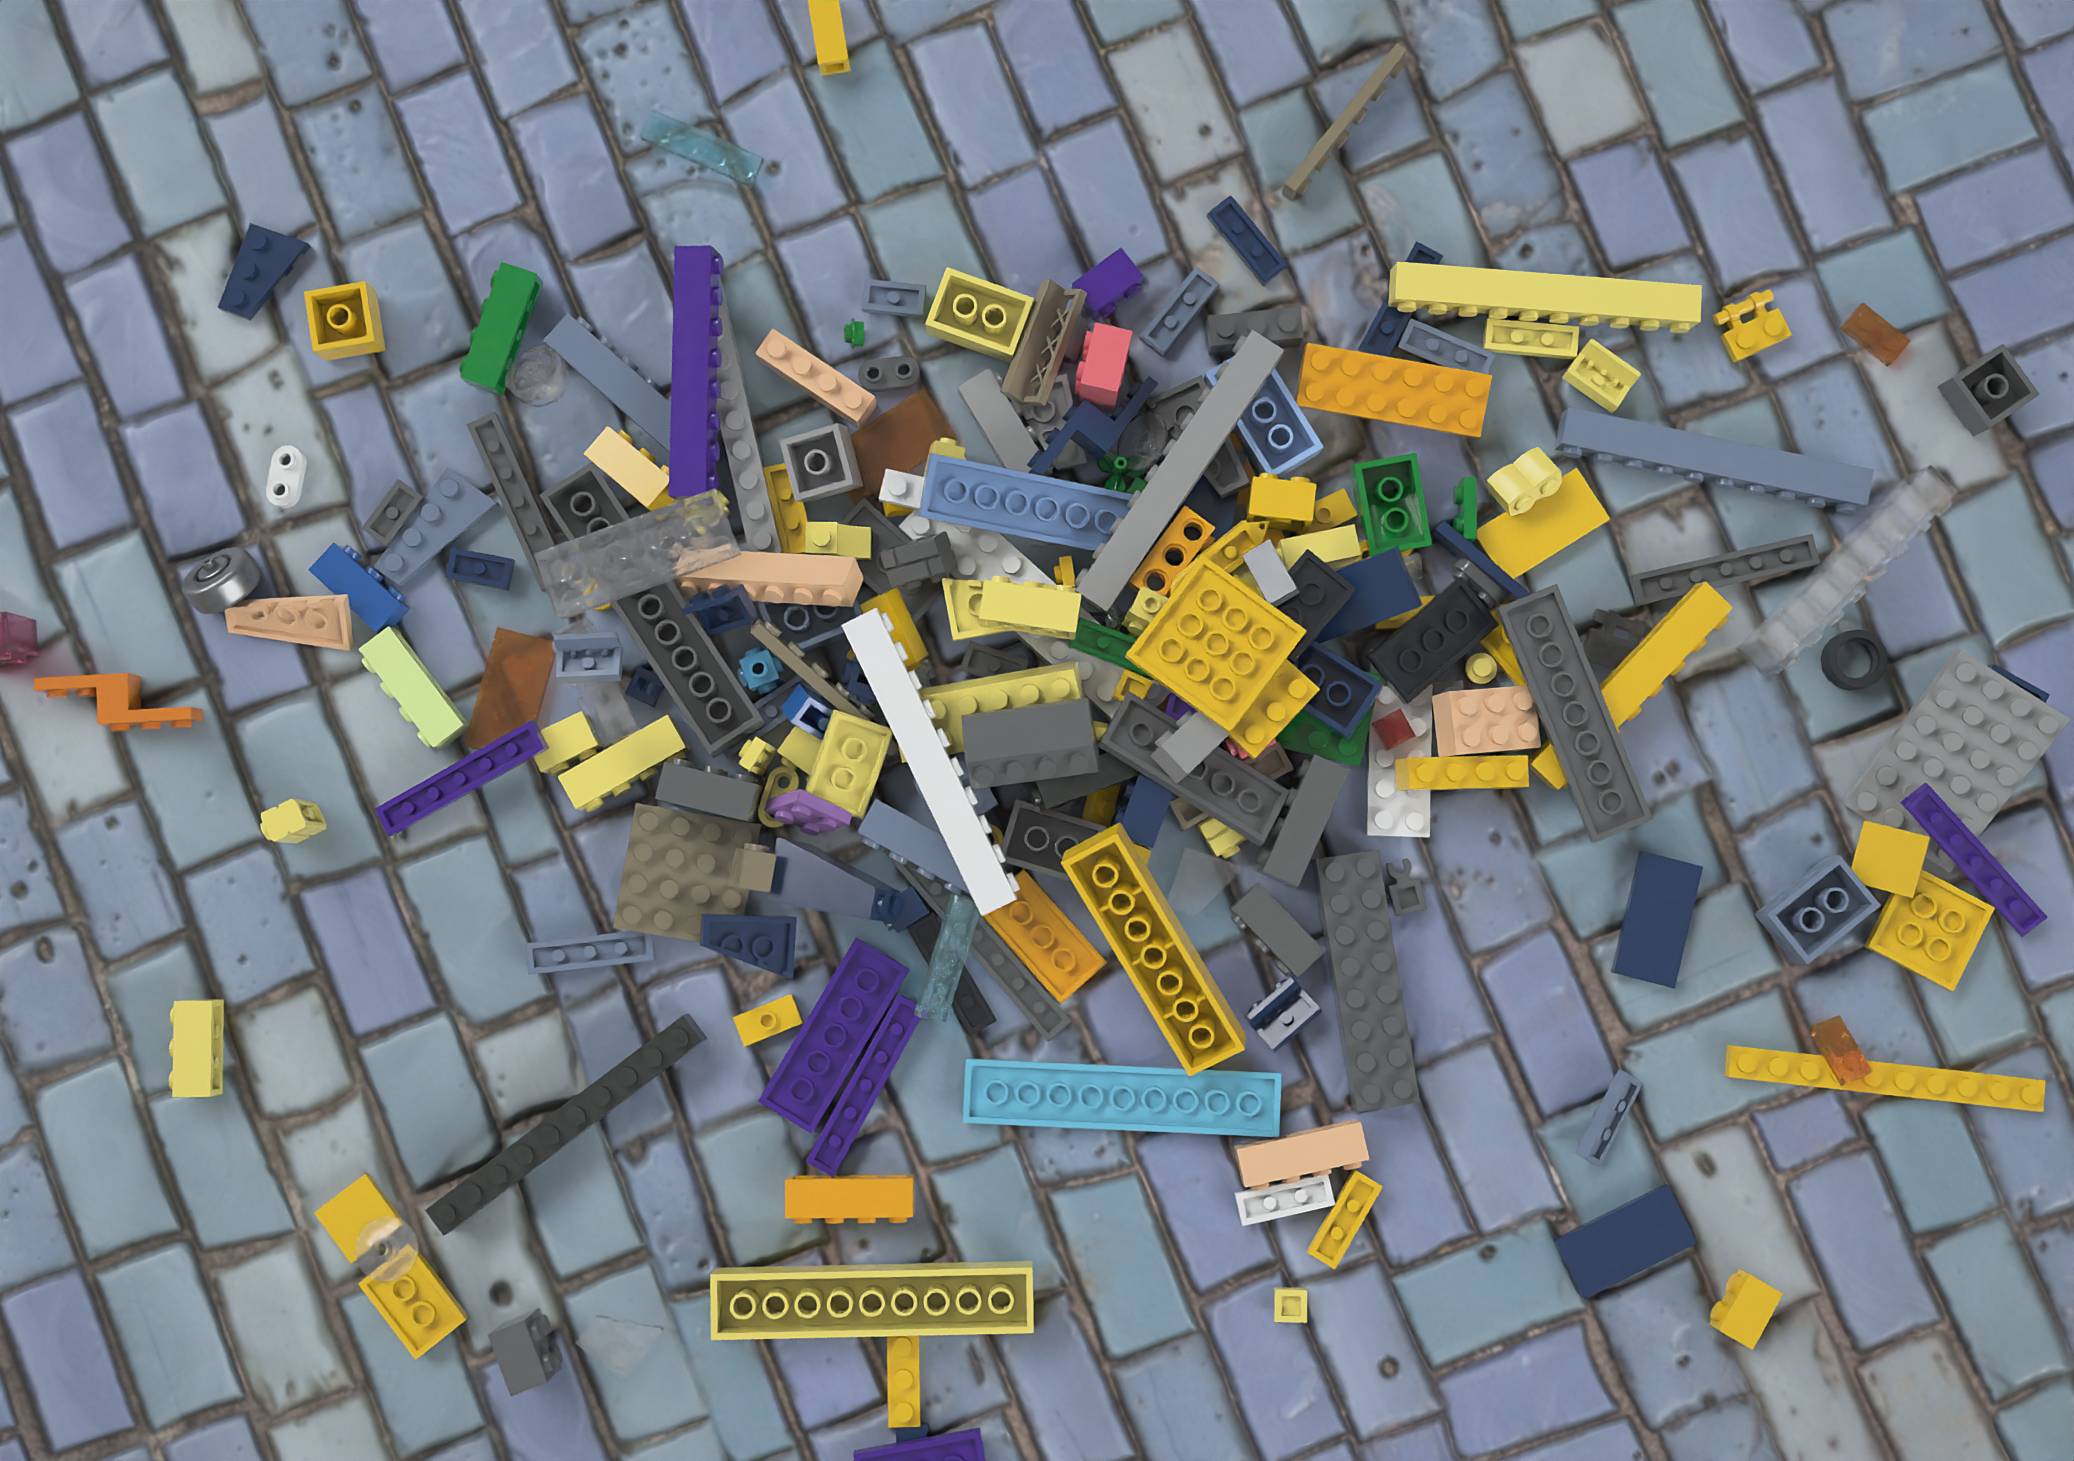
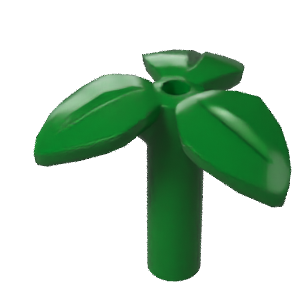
[1096,450,1149,493]

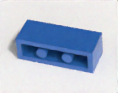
[308,542,410,633]

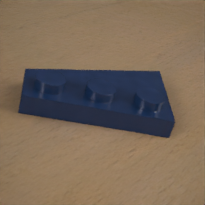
[700,914,797,980]

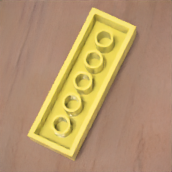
[897,660,1085,763]

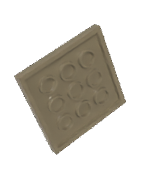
[613,803,761,942]

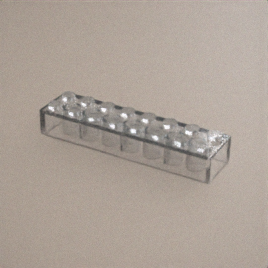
[1736,465,1958,675]

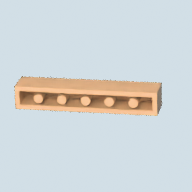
[672,548,864,607]

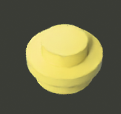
[1465,653,1497,684]

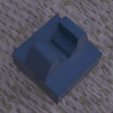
[624,666,665,708]

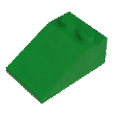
[1349,453,1432,556]

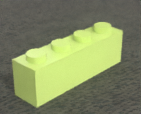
[359,626,471,750]

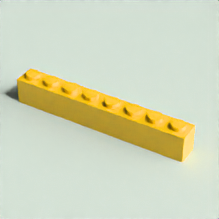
[1528,582,1733,790]

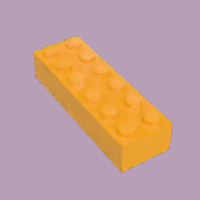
[1294,343,1492,438]

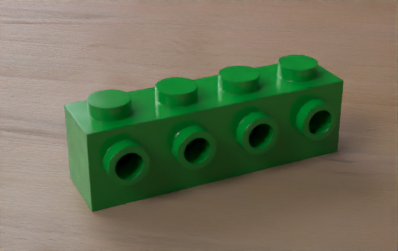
[459,262,543,396]

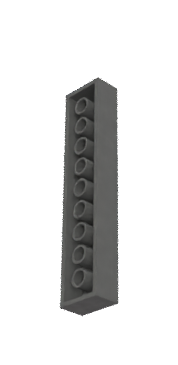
[539,462,766,759]

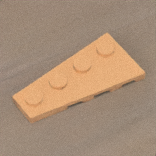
[224,594,354,651]

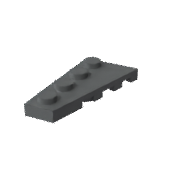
[1145,375,1251,499]

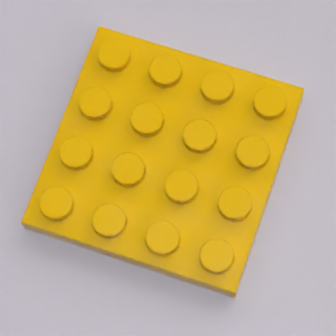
[1125,555,1307,734]

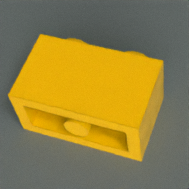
[1709,1269,1783,1350]

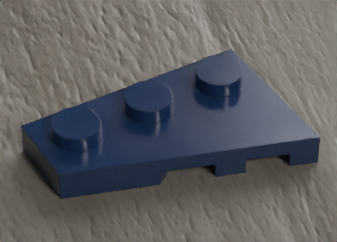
[217,223,311,321]

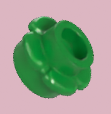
[844,318,864,349]

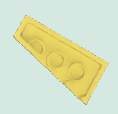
[942,578,1072,641]

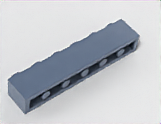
[543,313,671,453]

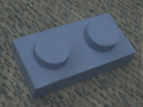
[862,279,927,318]

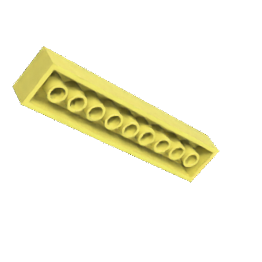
[710,1261,1034,1340]

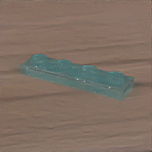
[639,109,764,188]
[914,894,980,1022]

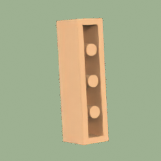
[755,328,878,430]
[1234,1119,1370,1191]

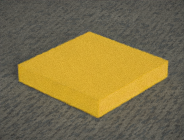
[1851,820,1931,898]
[314,1172,405,1264]

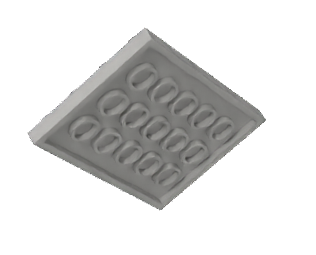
[1841,648,2071,872]

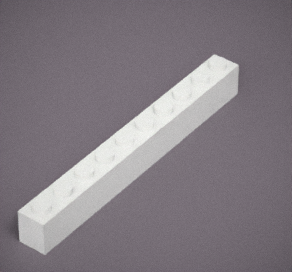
[841,608,1020,916]

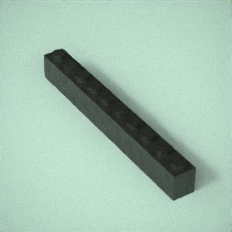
[425,1013,707,1236]

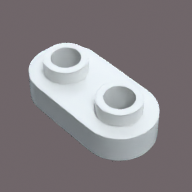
[266,446,307,508]

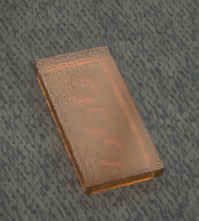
[846,388,958,506]
[463,627,557,763]

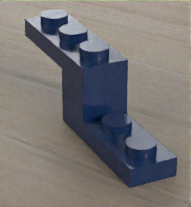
[1027,376,1159,476]

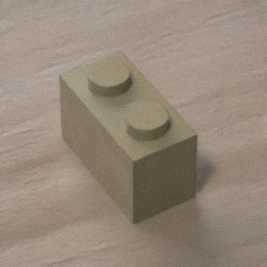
[729,843,776,893]

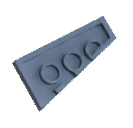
[374,468,499,586]

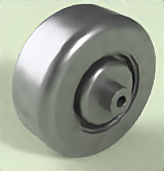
[182,547,262,614]

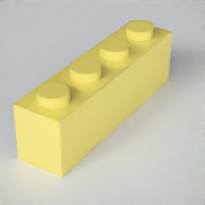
[557,715,691,812]

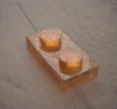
[1839,302,1911,367]
[1808,1015,1873,1086]

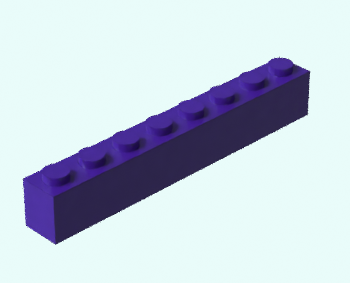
[669,245,724,501]

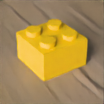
[304,281,386,361]
[1246,473,1317,533]

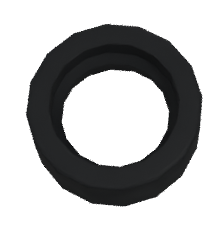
[1820,629,1888,690]

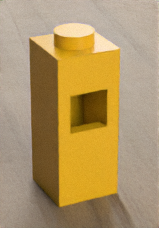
[808,0,851,76]
[859,587,929,672]

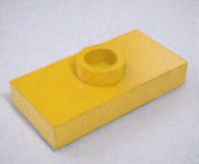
[1296,488,1358,536]
[733,993,804,1047]

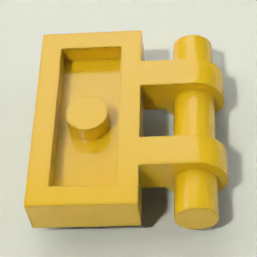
[1713,289,1792,364]

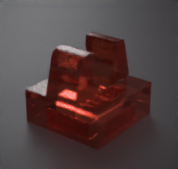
[1371,708,1416,751]

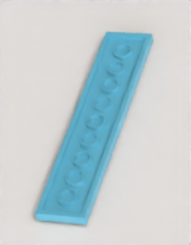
[963,1058,1281,1137]

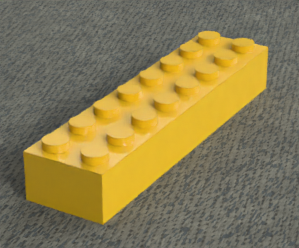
[1061,822,1246,1077]

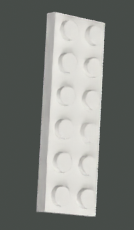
[1365,649,1433,838]

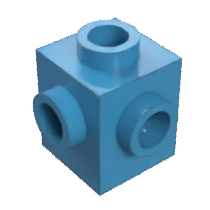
[737,647,785,695]

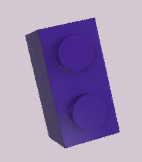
[1072,247,1143,321]

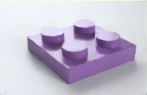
[764,789,852,836]

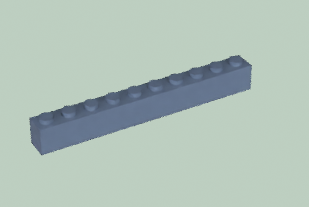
[1554,407,1874,514]

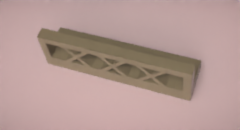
[1000,279,1087,406]
[1169,742,1294,831]

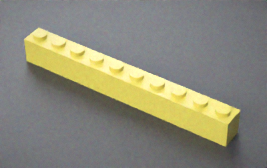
[1388,262,1702,333]

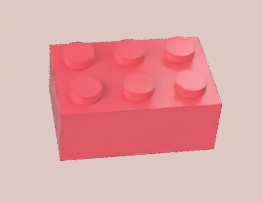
[1074,322,1133,413]

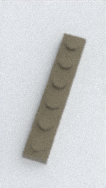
[1282,43,1407,201]
[750,618,899,756]

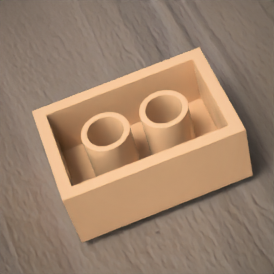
[1432,685,1541,757]

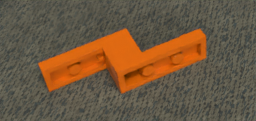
[34,673,204,732]

